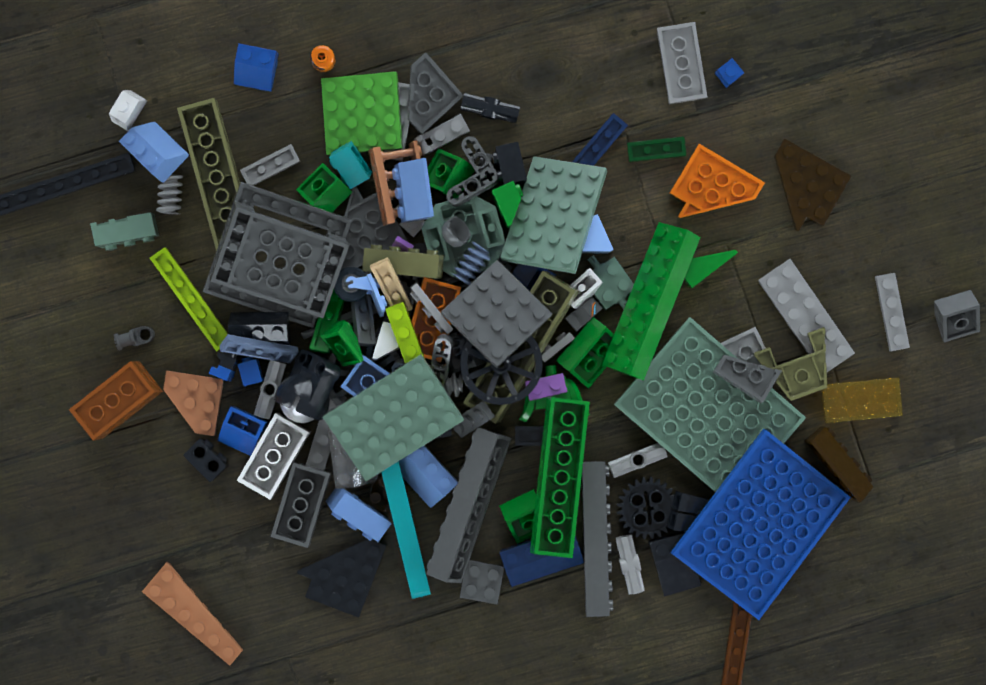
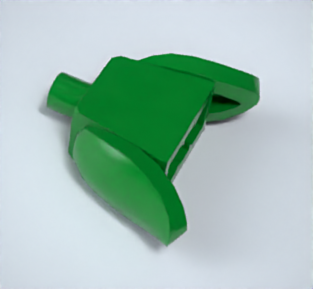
[519,365,590,422]

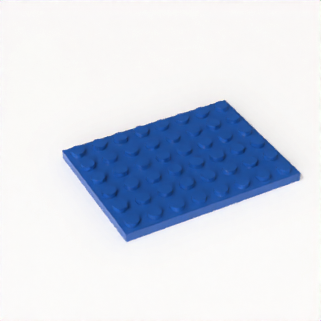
[670,429,851,620]

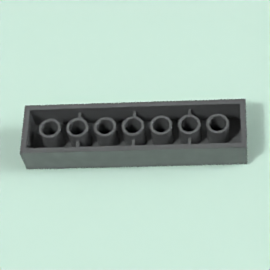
[426,427,512,583]

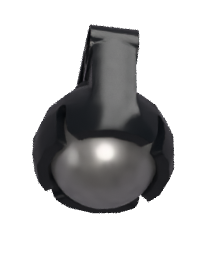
[274,349,341,423]

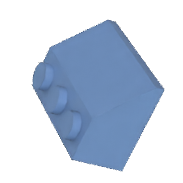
[119,121,189,183]
[392,158,434,223]
[399,445,458,508]

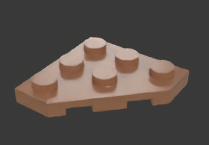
[163,371,224,436]

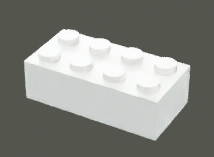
[237,413,311,500]

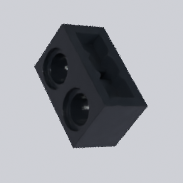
[183,438,229,482]

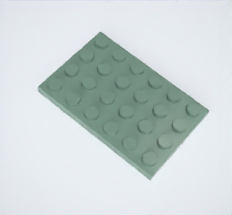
[500,156,607,274]
[323,354,464,481]

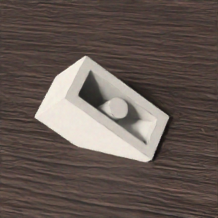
[570,268,603,309]
[372,321,399,361]

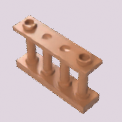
[368,140,422,226]

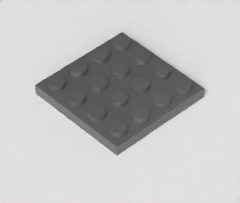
[441,260,552,368]

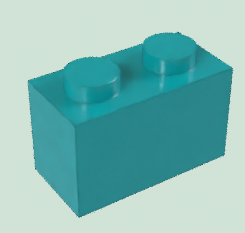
[329,141,372,189]

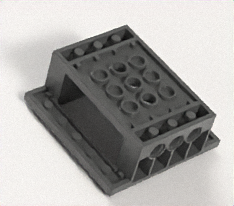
[203,182,352,328]

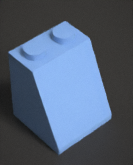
[582,214,613,254]

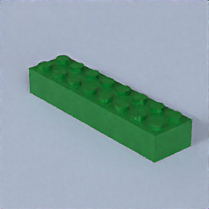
[602,222,701,381]
[530,397,590,558]

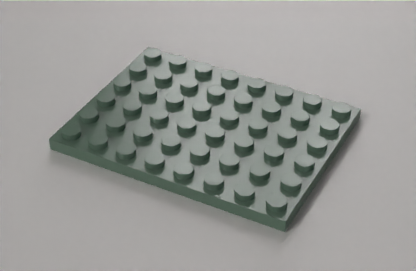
[614,317,806,492]

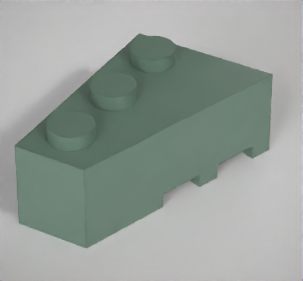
[90,212,159,251]

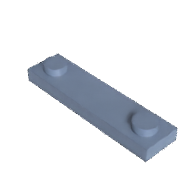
[219,334,298,363]

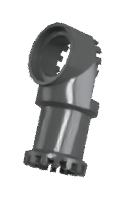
[114,326,155,351]

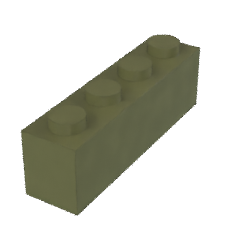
[362,244,444,279]

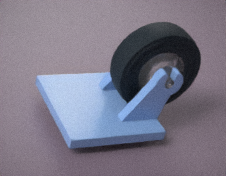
[334,267,387,317]

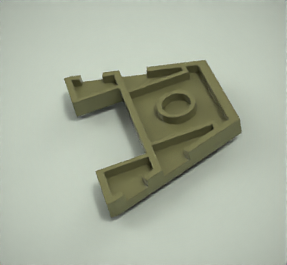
[753,327,827,401]

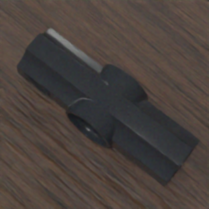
[460,93,520,123]

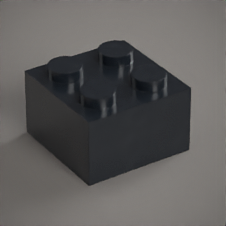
[492,142,527,185]

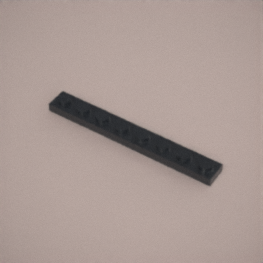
[0,152,136,216]

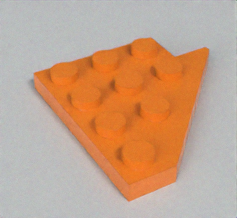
[669,144,765,218]

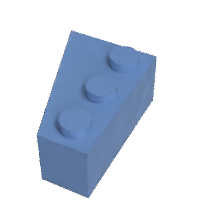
[326,483,392,542]

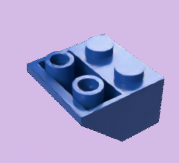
[217,406,268,456]

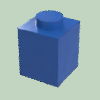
[714,58,744,88]
[238,357,264,386]

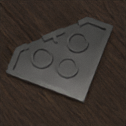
[408,52,464,134]

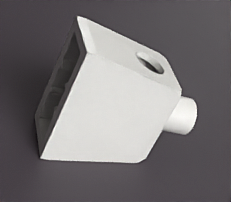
[109,90,147,131]

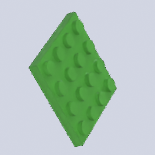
[321,72,403,155]

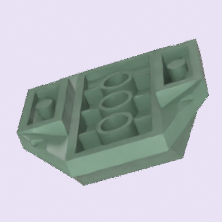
[421,195,506,279]

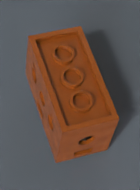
[69,361,163,440]

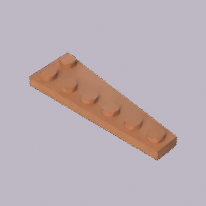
[142,562,243,665]

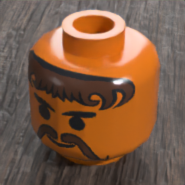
[310,45,336,72]

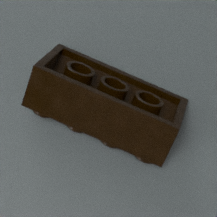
[804,426,873,503]

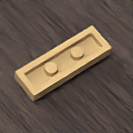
[370,257,413,311]

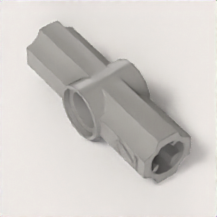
[254,360,287,420]
[608,443,667,478]
[616,534,645,595]

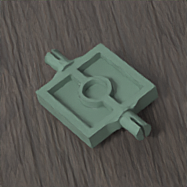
[587,255,634,310]

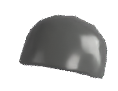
[442,216,471,247]

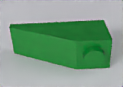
[684,250,738,289]

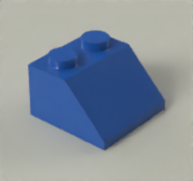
[234,43,279,92]

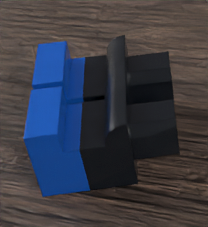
[209,352,240,382]

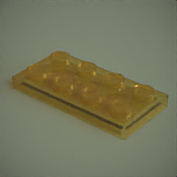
[822,378,903,423]

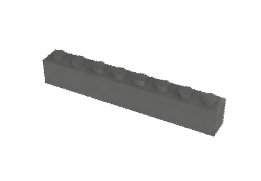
[582,461,613,617]

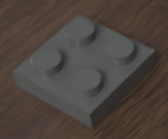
[460,560,504,604]

